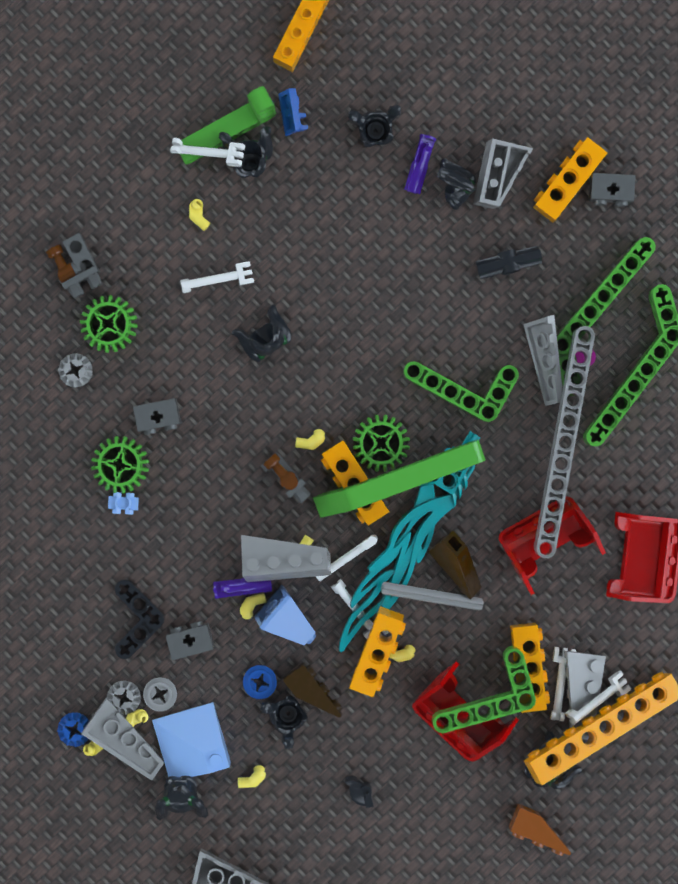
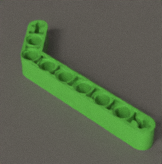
[557,237,656,396]
[583,284,678,446]
[313,439,486,518]

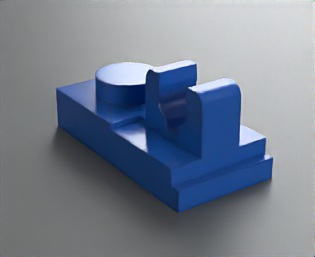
[278,88,308,136]

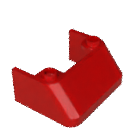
[498,497,606,595]
[412,661,519,762]

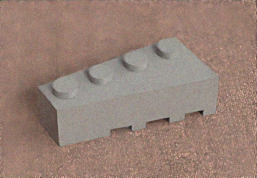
[241,535,331,582]

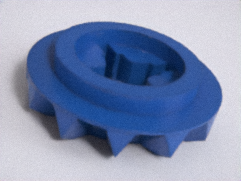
[243,665,277,699]
[57,712,89,747]

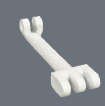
[170,138,245,167]
[180,261,254,293]
[316,534,378,581]
[330,579,389,639]
[550,647,576,722]
[565,671,631,725]

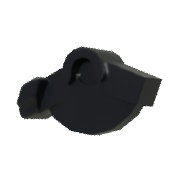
[345,775,374,808]

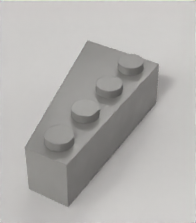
[192,848,269,884]

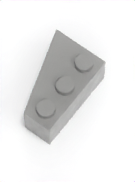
[473,139,533,209]

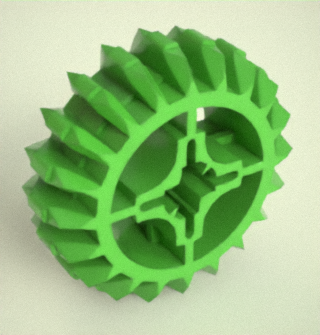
[80,295,138,353]
[353,415,410,472]
[91,436,149,493]

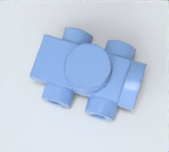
[108,492,139,514]

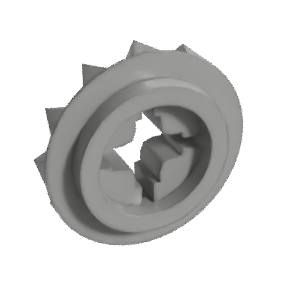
[58,353,93,387]
[143,677,178,711]
[107,681,141,715]

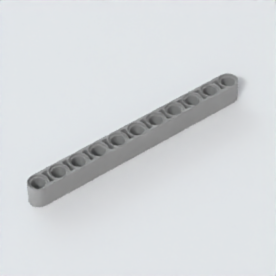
[534,326,595,558]

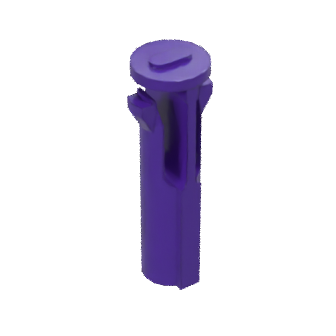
[404,134,436,195]
[213,578,272,599]

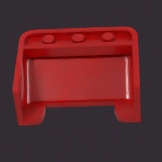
[606,512,678,603]

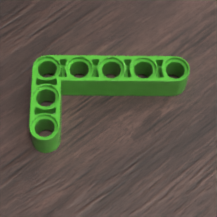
[180,86,276,165]
[403,361,519,422]
[432,646,536,733]

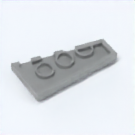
[523,315,563,406]
[564,650,606,740]
[81,697,164,780]

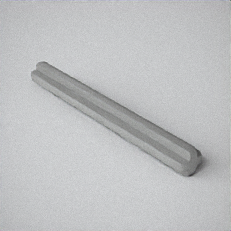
[381,582,484,610]

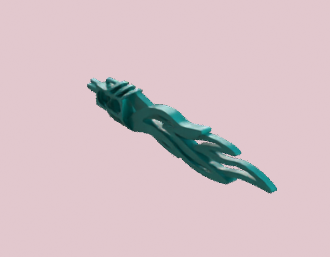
[339,431,480,652]

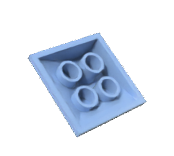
[152,702,231,777]

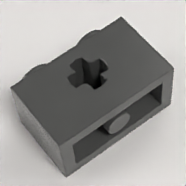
[588,173,635,207]
[133,398,182,435]
[166,620,215,660]

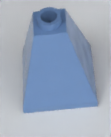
[254,585,316,645]

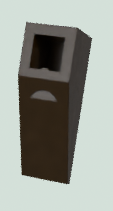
[428,530,482,599]
[283,662,343,718]

